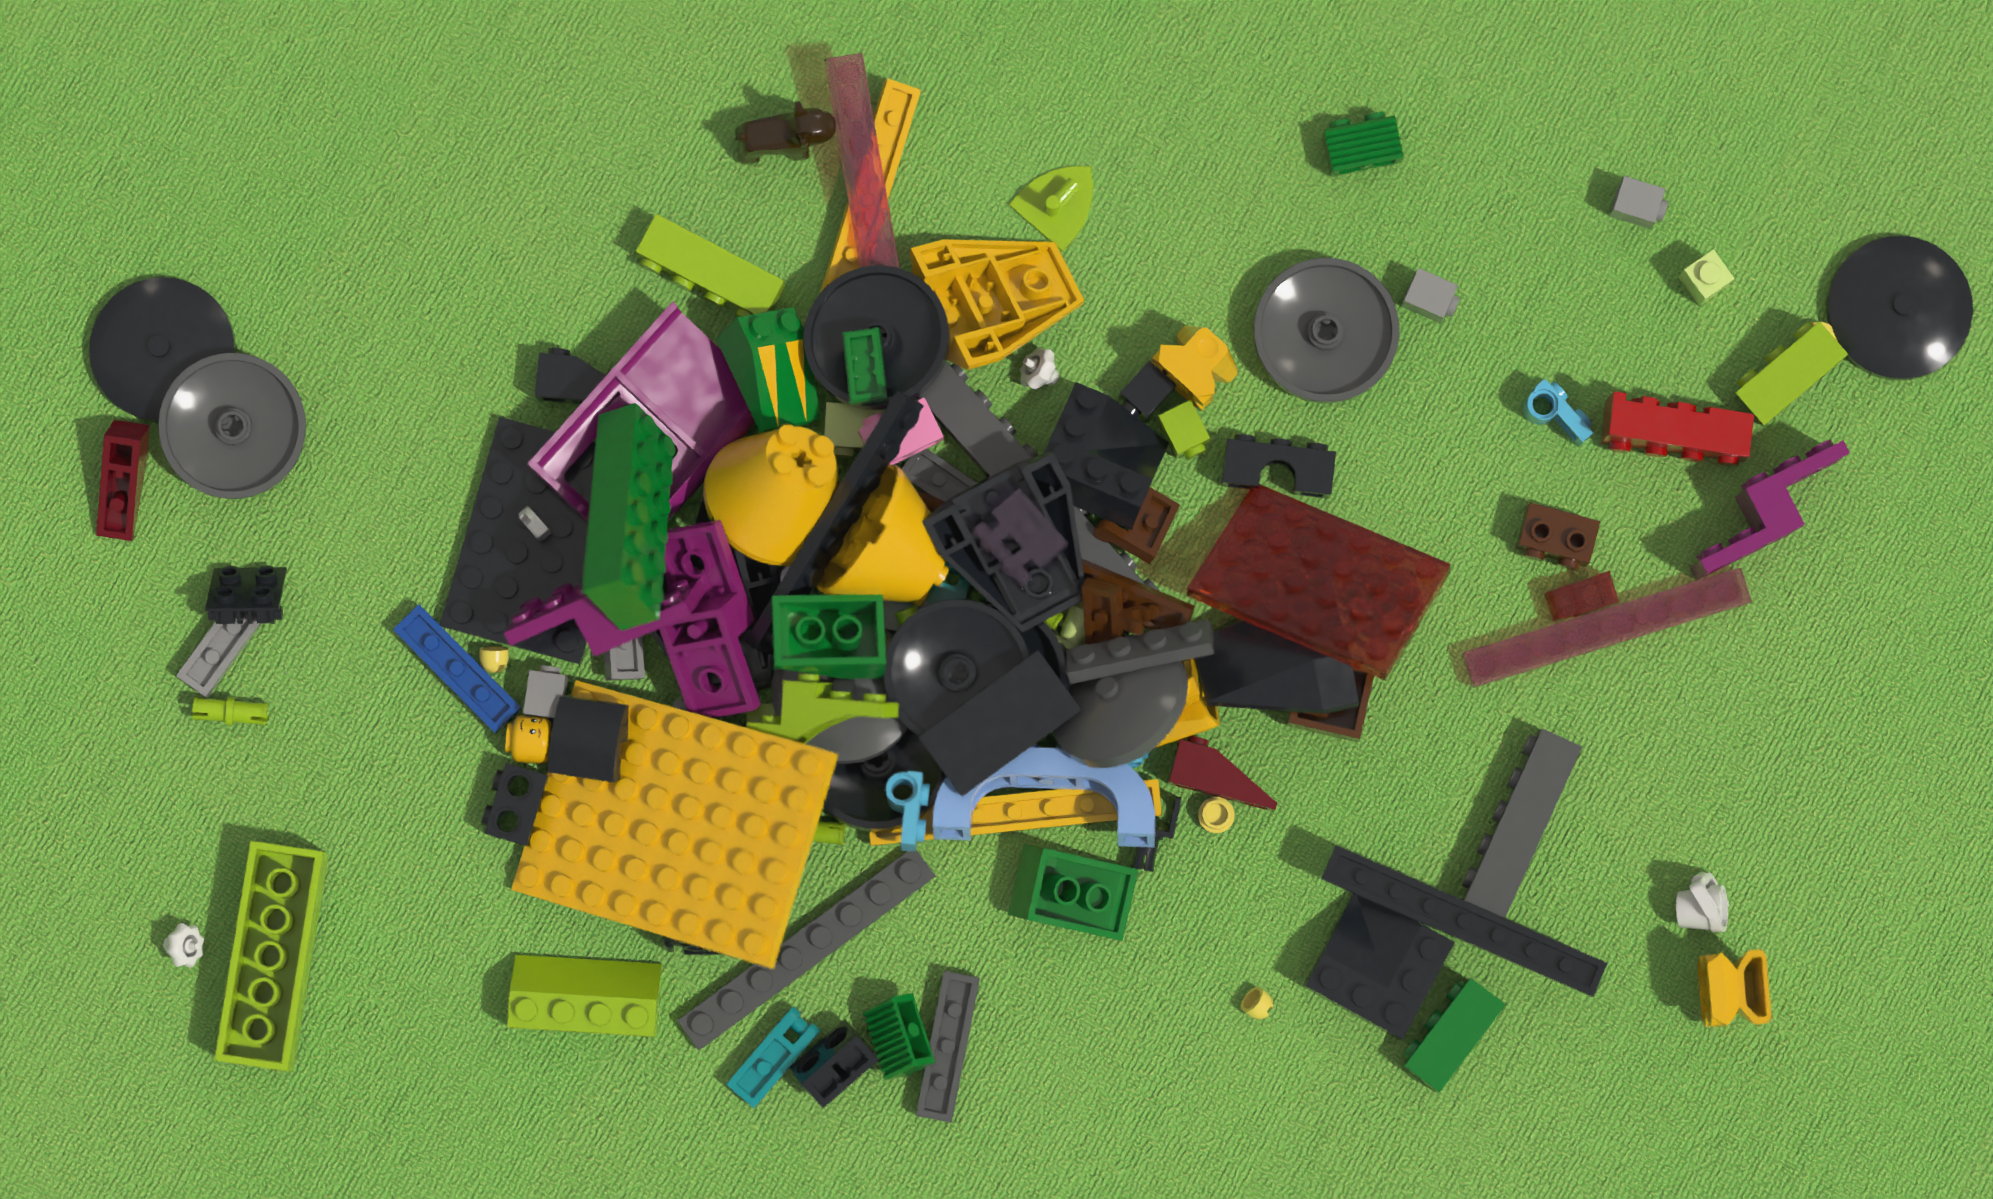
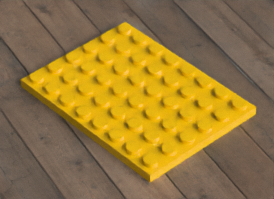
[511,680,839,969]

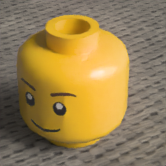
[505,715,552,764]

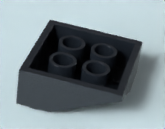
[1044,382,1169,530]
[1303,894,1455,1040]

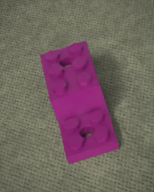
[1690,439,1850,581]
[659,519,761,718]
[504,578,706,657]

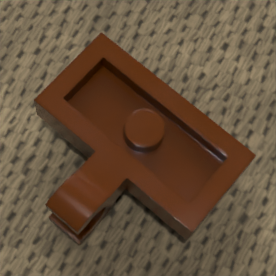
[1082,578,1150,644]

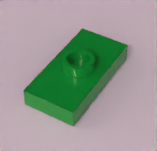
[842,327,888,406]

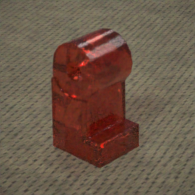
[1544,571,1619,622]

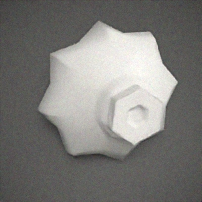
[1019,347,1059,389]
[163,923,204,968]

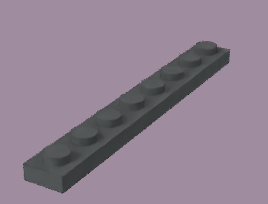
[677,850,936,1051]

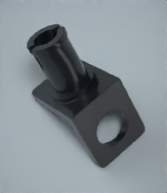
[1130,796,1182,872]

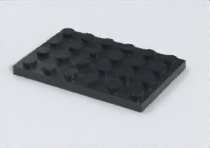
[440,417,596,665]

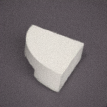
[518,506,551,541]

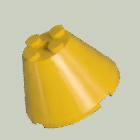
[703,425,840,566]
[816,464,949,607]

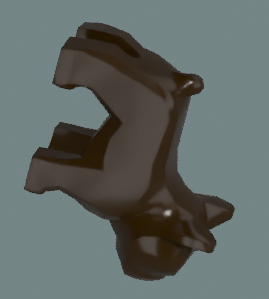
[735,101,836,164]

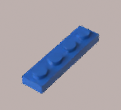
[393,604,522,733]

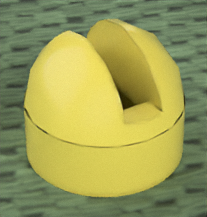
[479,646,509,673]
[1241,987,1274,1019]

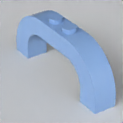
[933,744,1155,847]

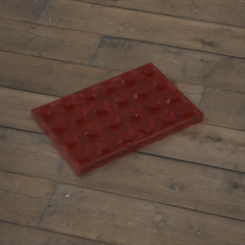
[1187,484,1451,681]

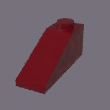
[96,420,150,541]
[1168,736,1277,812]

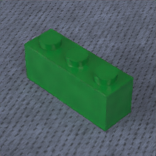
[1401,978,1506,1093]

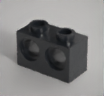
[481,763,549,847]
[790,1019,879,1108]

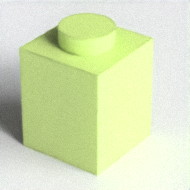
[1678,249,1735,306]

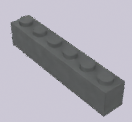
[1461,728,1582,918]

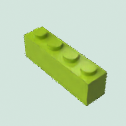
[636,214,786,317]

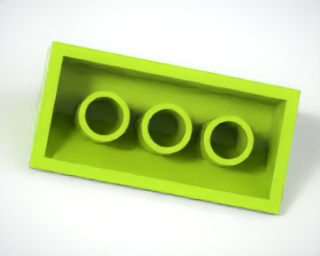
[507,955,662,1037]

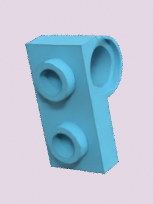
[1523,379,1594,447]
[886,771,930,852]

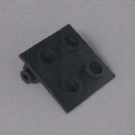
[205,565,287,624]

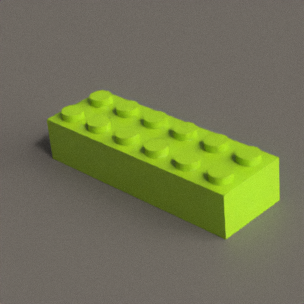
[214,841,329,1072]

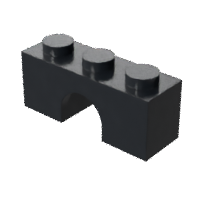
[1221,434,1336,499]

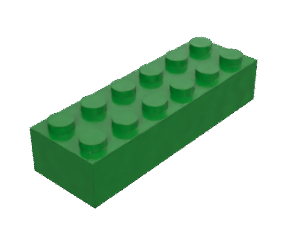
[582,403,675,631]

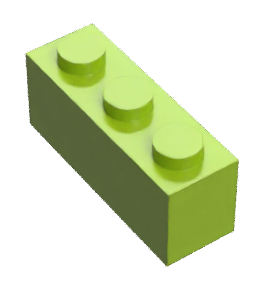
[1736,321,1848,425]

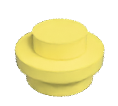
[1198,797,1235,833]

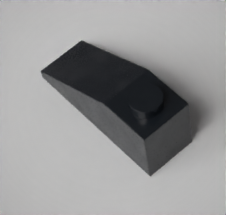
[535,348,630,406]

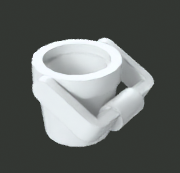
[1676,872,1729,932]

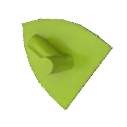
[1009,166,1093,252]

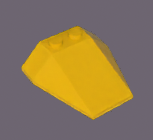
[909,239,1085,370]

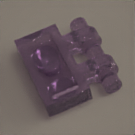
[973,488,1069,586]

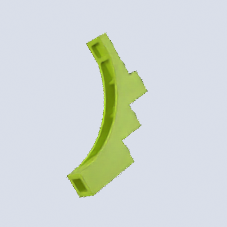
[747,674,899,744]

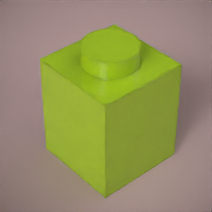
[1157,399,1210,460]

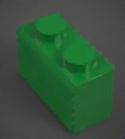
[1322,112,1404,177]
[862,993,935,1080]

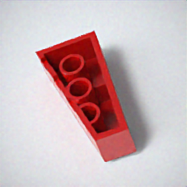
[1600,391,1754,466]

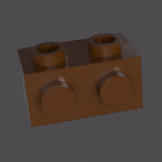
[1515,503,1600,571]

